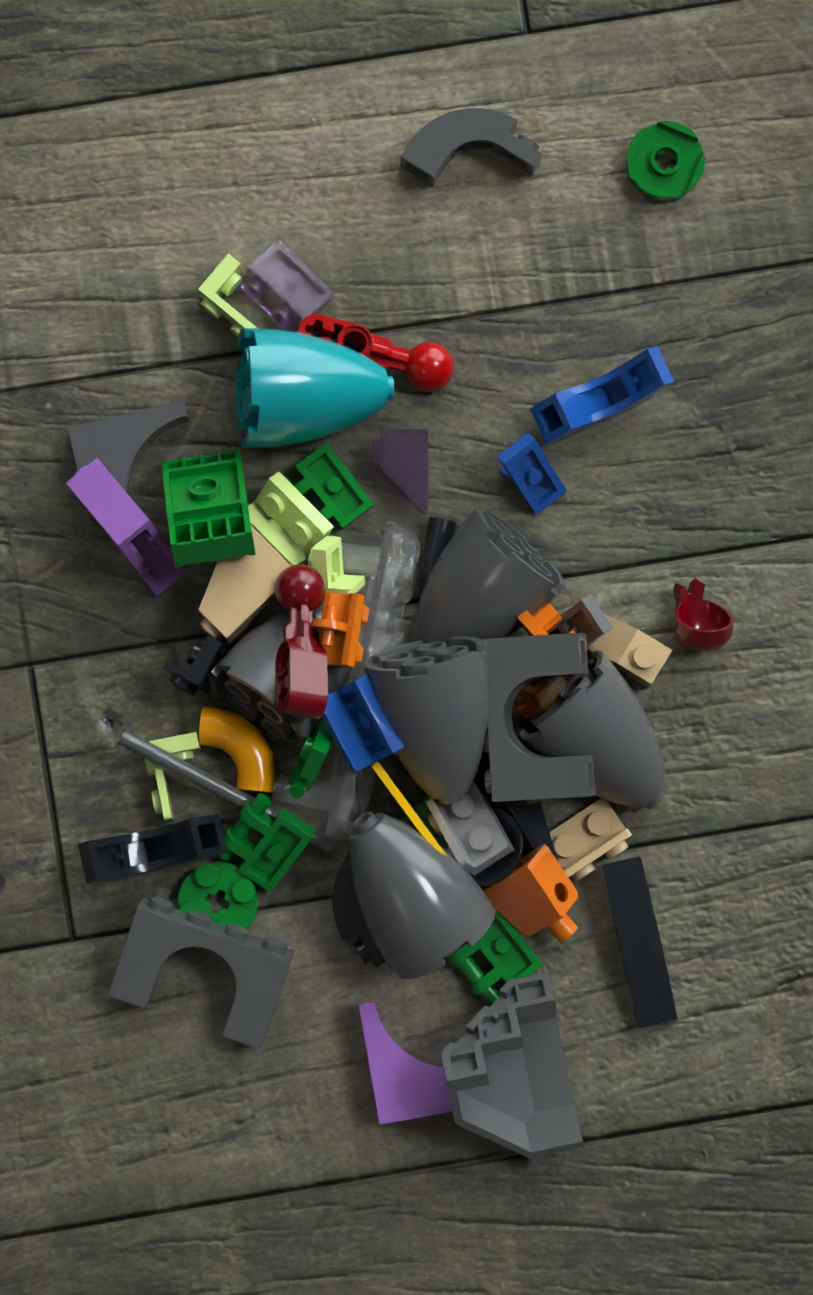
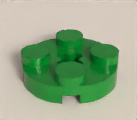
[626,121,705,201]
[178,862,258,929]

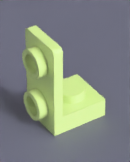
[198,253,257,338]
[145,732,201,822]

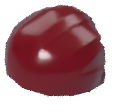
[673,578,734,652]

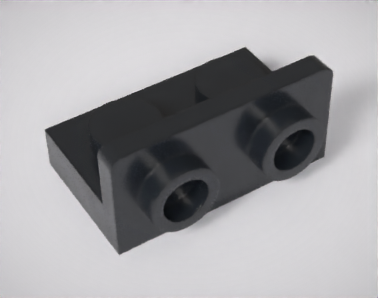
[164,636,228,696]

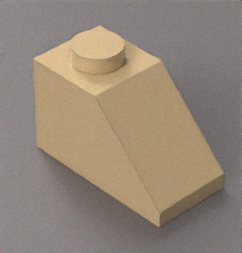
[587,614,672,688]

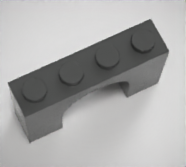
[482,633,596,802]
[108,897,295,1049]

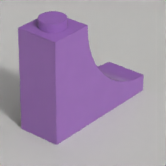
[66,458,187,597]
[359,1001,453,1125]

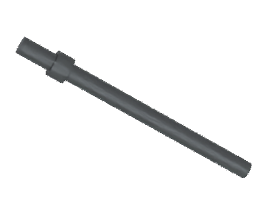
[117,729,335,854]

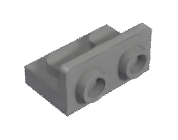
[426,780,514,876]

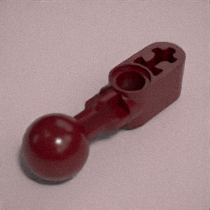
[274,564,328,720]

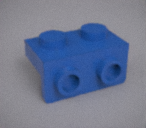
[322,674,405,773]

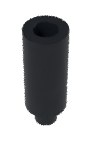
[417,517,457,595]

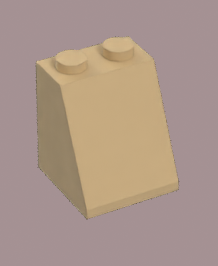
[198,526,291,646]

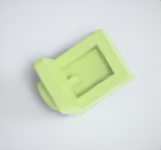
[308,536,365,594]

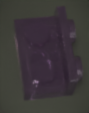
[239,240,335,332]

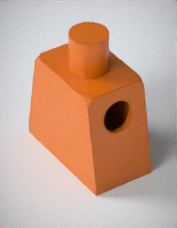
[483,844,578,943]

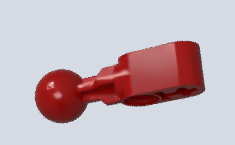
[298,314,454,392]

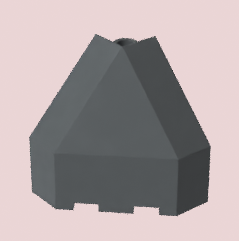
[441,972,584,1166]

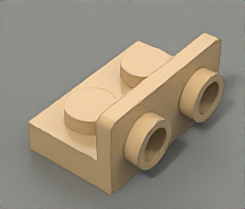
[550,798,632,882]

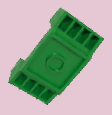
[162,448,256,568]

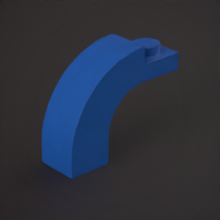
[530,346,674,444]

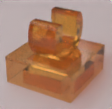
[515,676,568,719]

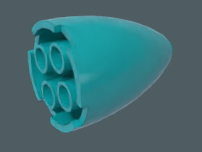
[235,328,394,448]

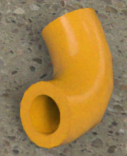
[199,706,277,792]

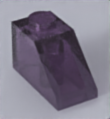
[372,429,428,513]

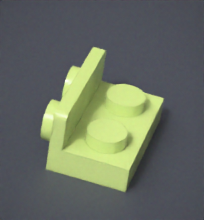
[248,472,334,566]

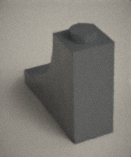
[68,400,189,528]

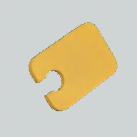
[371,761,447,856]

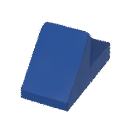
[497,433,567,515]

